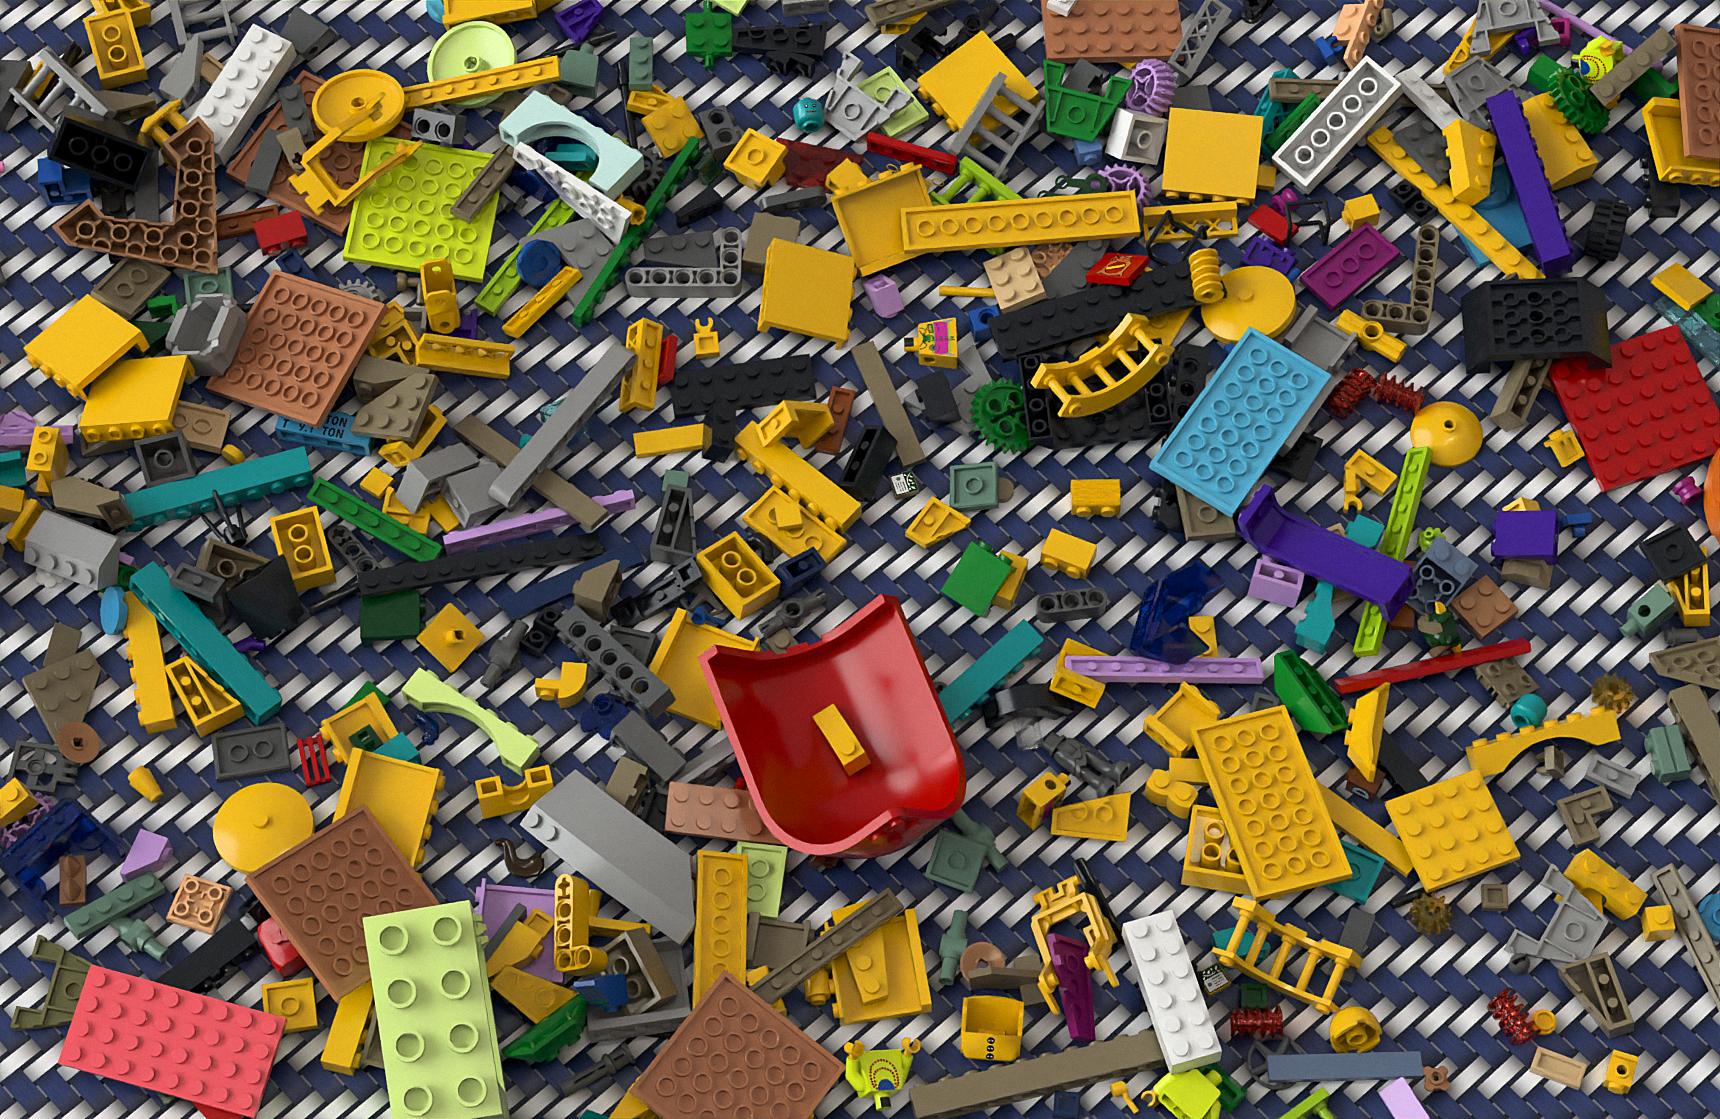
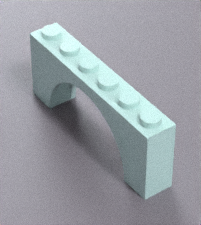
[499,90,644,201]

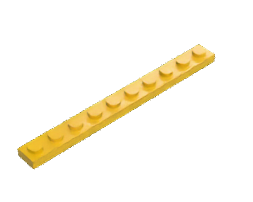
[1366,125,1546,279]

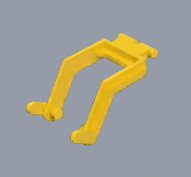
[288,91,424,216]
[1031,874,1119,1016]

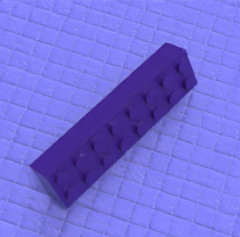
[1486,90,1575,278]

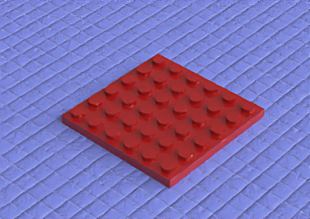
[1547,324,1720,494]

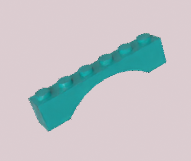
[1294,514,1385,655]

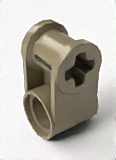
[276,126,307,174]

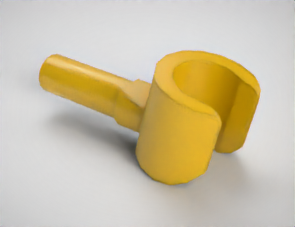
[1110,1081,1139,1114]

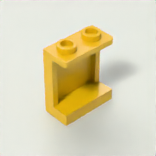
[756,400,834,449]
[378,405,447,468]
[27,426,69,497]
[1049,638,1110,709]
[1143,681,1221,758]
[319,692,398,766]

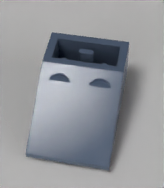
[1405,535,1479,615]

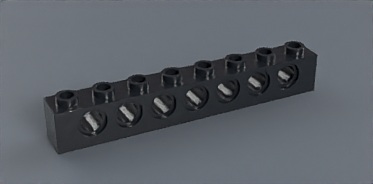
[1151,343,1210,534]

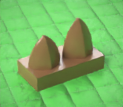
[59,854,87,908]

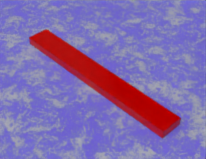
[1334,638,1532,694]

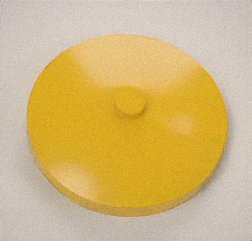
[312,69,406,142]
[1201,266,1296,346]
[213,782,315,875]

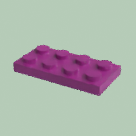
[1299,222,1400,311]

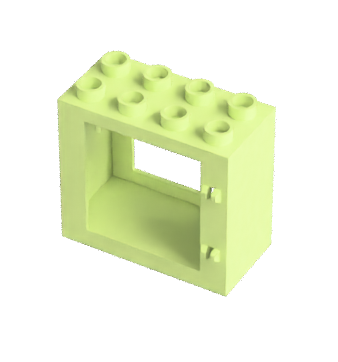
[362,900,510,1119]

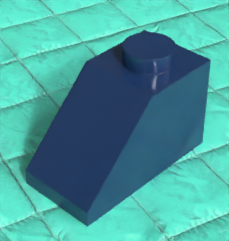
[773,546,828,598]

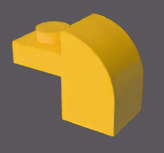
[535,662,589,708]

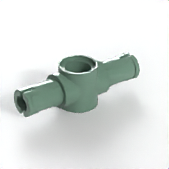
[949,807,1009,873]
[939,910,968,985]
[109,916,171,963]

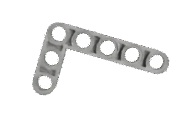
[625,227,743,298]

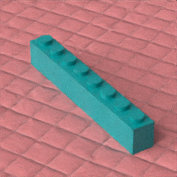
[124,446,314,533]
[129,561,282,726]

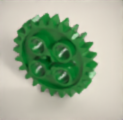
[1547,67,1610,134]
[969,378,1034,454]

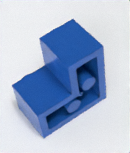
[37,157,94,207]

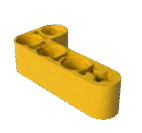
[554,874,608,976]

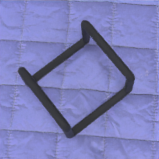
[1284,199,1331,249]
[1146,210,1208,266]

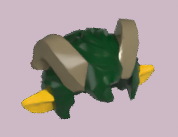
[1418,602,1462,657]

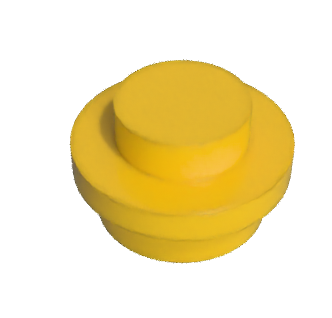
[1531,1009,1557,1035]

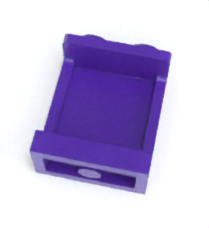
[1491,510,1560,565]

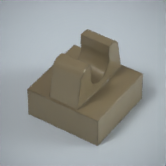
[1536,745,1564,779]

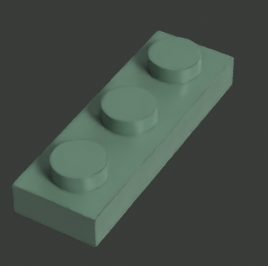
[629,37,653,91]

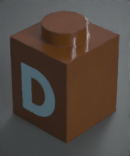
[1344,766,1386,803]

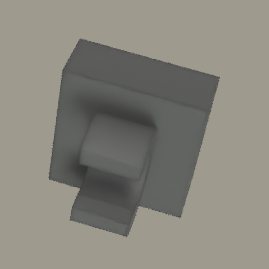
[498,182,528,213]

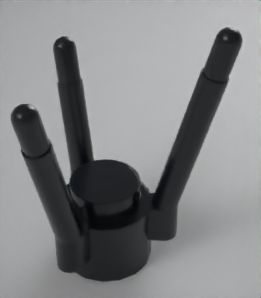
[201,489,248,548]

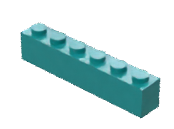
[938,619,1044,730]

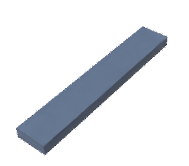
[1266,1051,1423,1083]

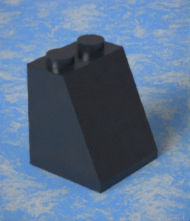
[225,554,304,642]

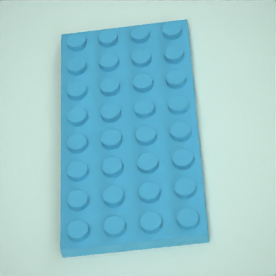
[1149,326,1332,518]

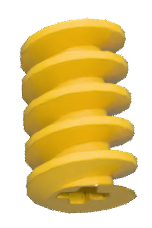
[1189,248,1224,303]

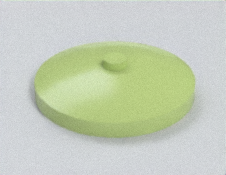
[427,21,517,109]

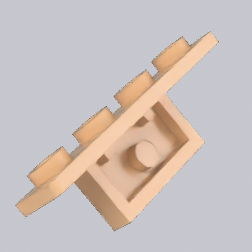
[1332,0,1384,71]

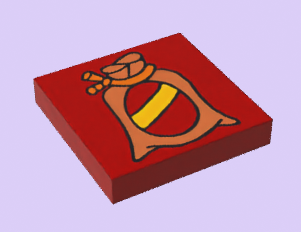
[1086,253,1150,286]

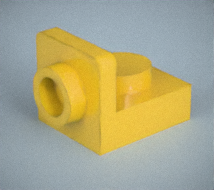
[1543,429,1585,467]

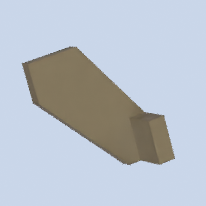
[51,476,135,530]
[968,953,1047,1009]

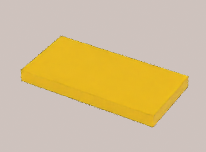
[742,485,847,578]

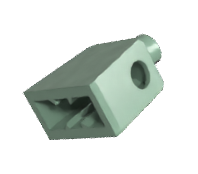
[553,43,600,99]
[1619,584,1675,639]

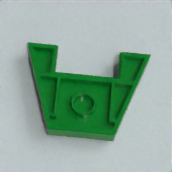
[1043,59,1134,144]

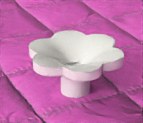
[36,567,65,589]

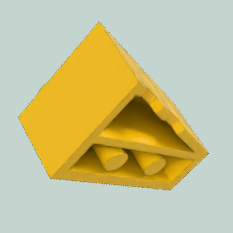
[1442,118,1497,206]

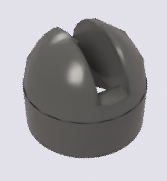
[1509,953,1530,975]

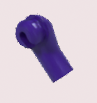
[233,638,266,654]

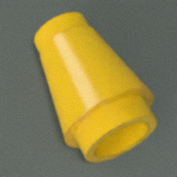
[128,765,163,803]

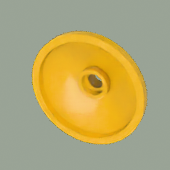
[1410,401,1483,467]

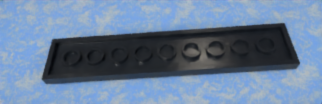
[987,260,1228,363]

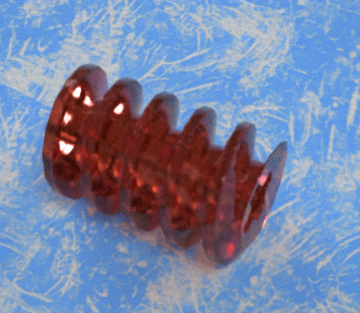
[1325,368,1377,420]
[1373,371,1427,417]
[1487,987,1541,1046]
[1230,1005,1283,1039]

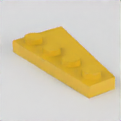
[1442,17,1521,76]
[831,898,888,1006]

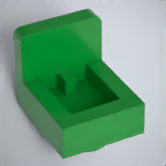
[147,295,183,319]

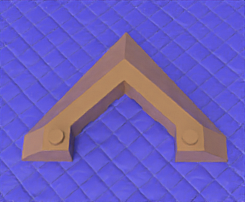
[52,116,218,276]

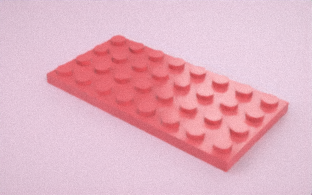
[58,964,287,1119]

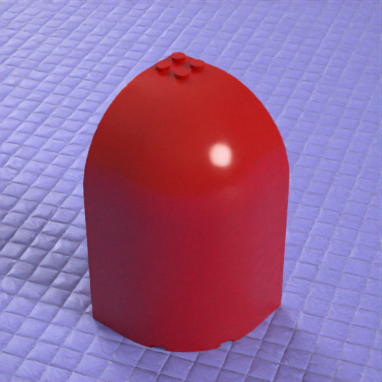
[698,594,967,859]

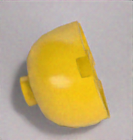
[1329,1006,1382,1053]

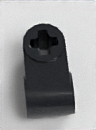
[1241,0,1274,24]

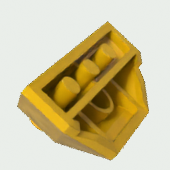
[1344,682,1390,782]

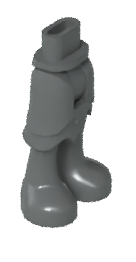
[1042,732,1130,798]

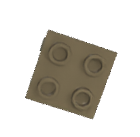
[1475,657,1540,710]

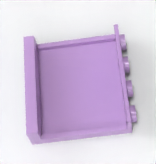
[474,878,565,987]

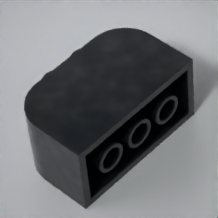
[47,105,154,192]

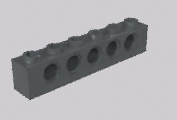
[554,604,676,720]

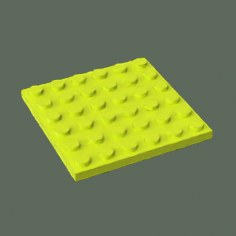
[343,136,501,283]

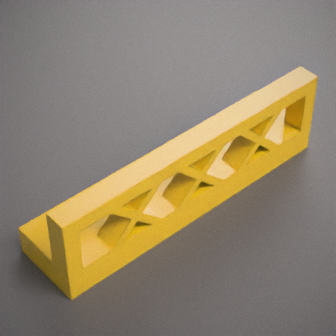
[1142,201,1238,244]
[619,317,663,413]
[415,333,515,380]

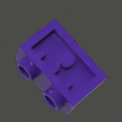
[1241,235,1299,277]

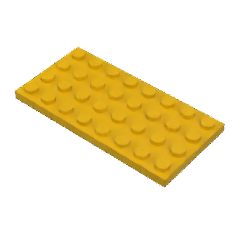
[1189,705,1353,902]

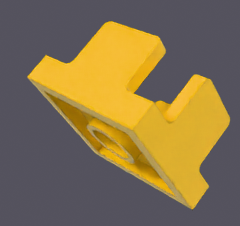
[723,128,788,191]

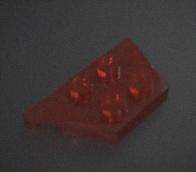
[776,137,864,194]

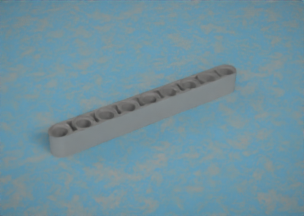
[488,342,637,508]

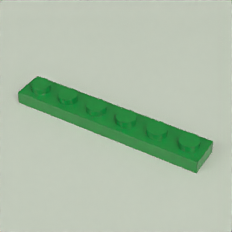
[306,477,444,562]

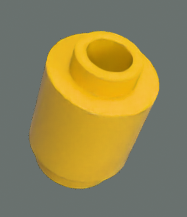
[804,967,831,1005]

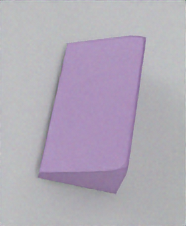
[1379,1077,1430,1119]

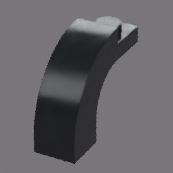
[982,683,1074,729]

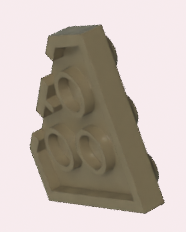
[350,373,439,442]
[1649,636,1720,690]
[22,648,101,745]

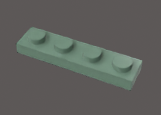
[64,870,165,940]

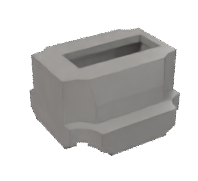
[165,293,247,376]

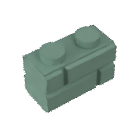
[1644,724,1692,783]

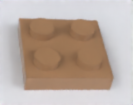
[1449,575,1519,641]

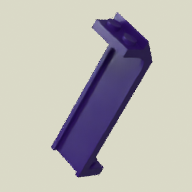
[1235,484,1417,623]

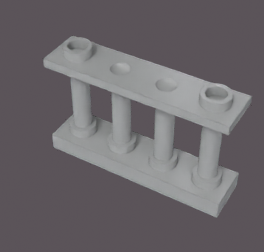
[168,0,238,54]
[9,49,117,133]
[947,71,1046,180]

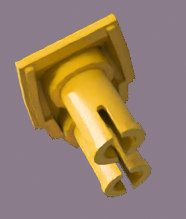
[140,99,188,147]

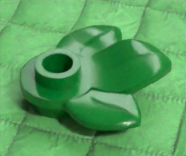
[1692,293,1720,333]

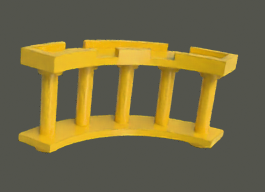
[1030,313,1175,418]
[1211,896,1363,1015]

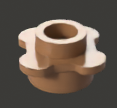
[1423,1066,1450,1092]

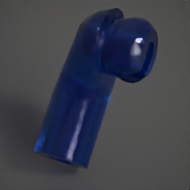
[414,711,439,746]

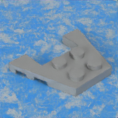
[1469,0,1560,59]
[823,50,915,144]
[1444,55,1535,132]
[519,218,615,309]
[904,345,995,437]
[1504,864,1608,964]

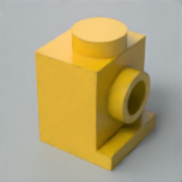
[1602,1050,1639,1094]

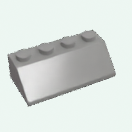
[24,510,121,591]

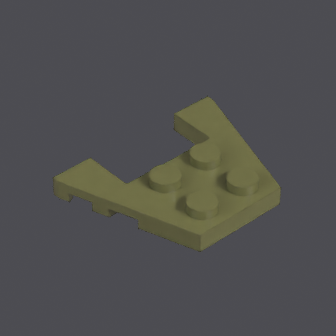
[10,935,96,1031]

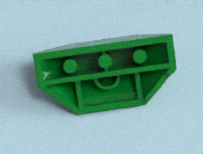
[1274,649,1349,734]
[501,993,588,1062]

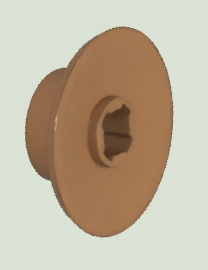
[57,722,100,763]
[960,942,1006,982]

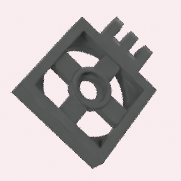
[6,740,80,796]

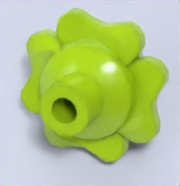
[1416,527,1446,553]

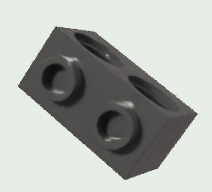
[698,105,742,162]
[411,108,467,148]

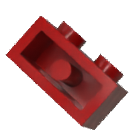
[253,210,308,256]

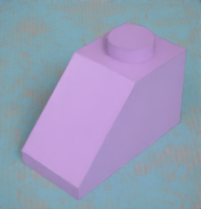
[861,274,904,318]
[120,829,173,883]

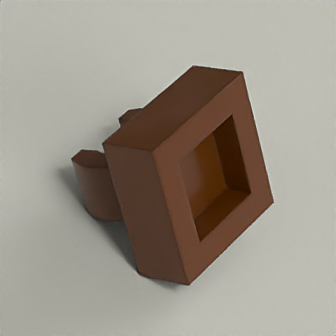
[807,855,839,870]

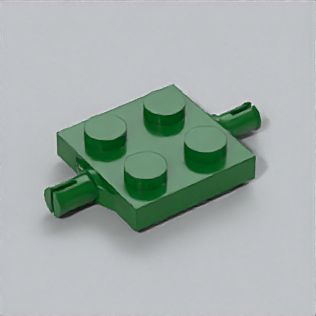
[685,0,732,71]

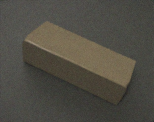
[43,623,82,668]

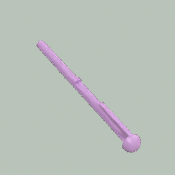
[1537,0,1663,74]

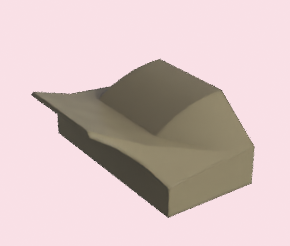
[1500,559,1554,590]

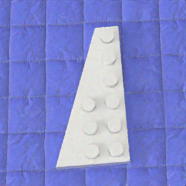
[513,142,632,246]

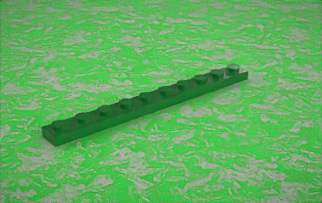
[572,136,701,328]

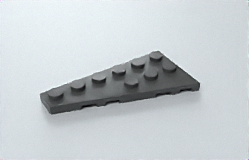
[1018,239,1110,359]

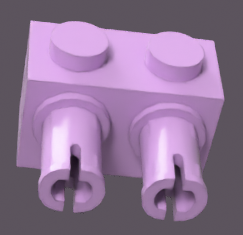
[1247,554,1305,609]

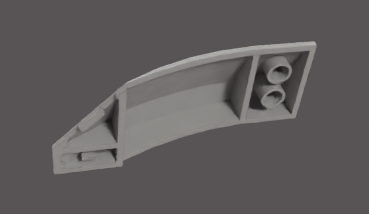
[519,769,696,946]

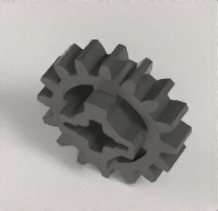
[625,146,665,196]

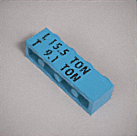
[275,412,376,457]

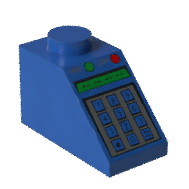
[574,973,629,1013]

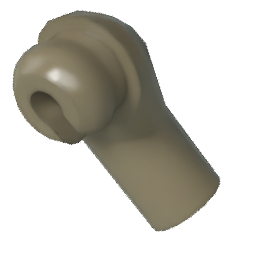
[1373,8,1394,39]

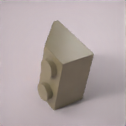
[572,559,623,623]

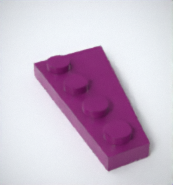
[1047,933,1096,1044]

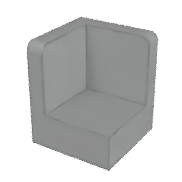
[404,307,430,337]

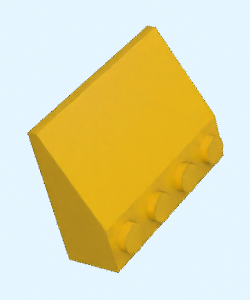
[1489,91,1598,191]
[1181,804,1282,900]

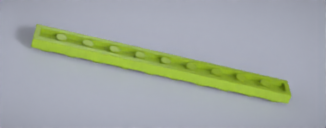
[474,132,629,317]
[1353,446,1433,658]

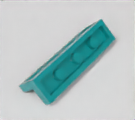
[1253,68,1301,158]

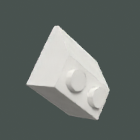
[1105,107,1169,165]

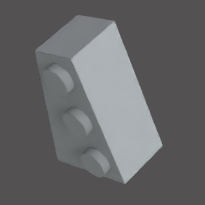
[395,442,480,515]

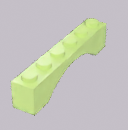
[401,667,541,777]

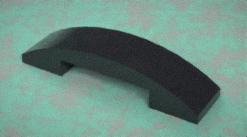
[610,557,704,628]

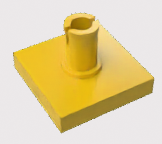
[416,603,485,673]

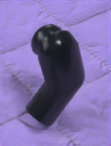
[747,532,774,565]

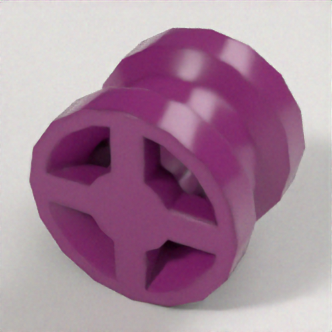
[1271,188,1300,217]
[1672,476,1704,506]

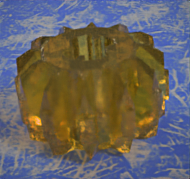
[1590,672,1634,715]
[1409,891,1453,936]

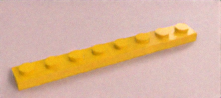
[402,56,562,113]

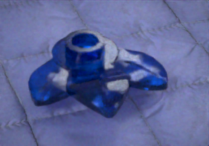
[580,693,629,741]

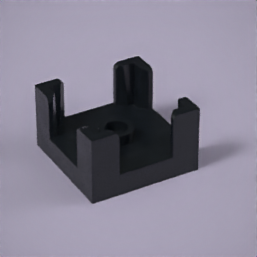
[896,13,947,83]

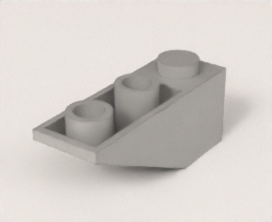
[159,33,204,110]

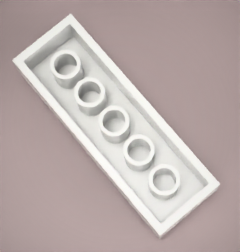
[186,24,297,166]
[1271,55,1403,194]
[1122,910,1222,1075]

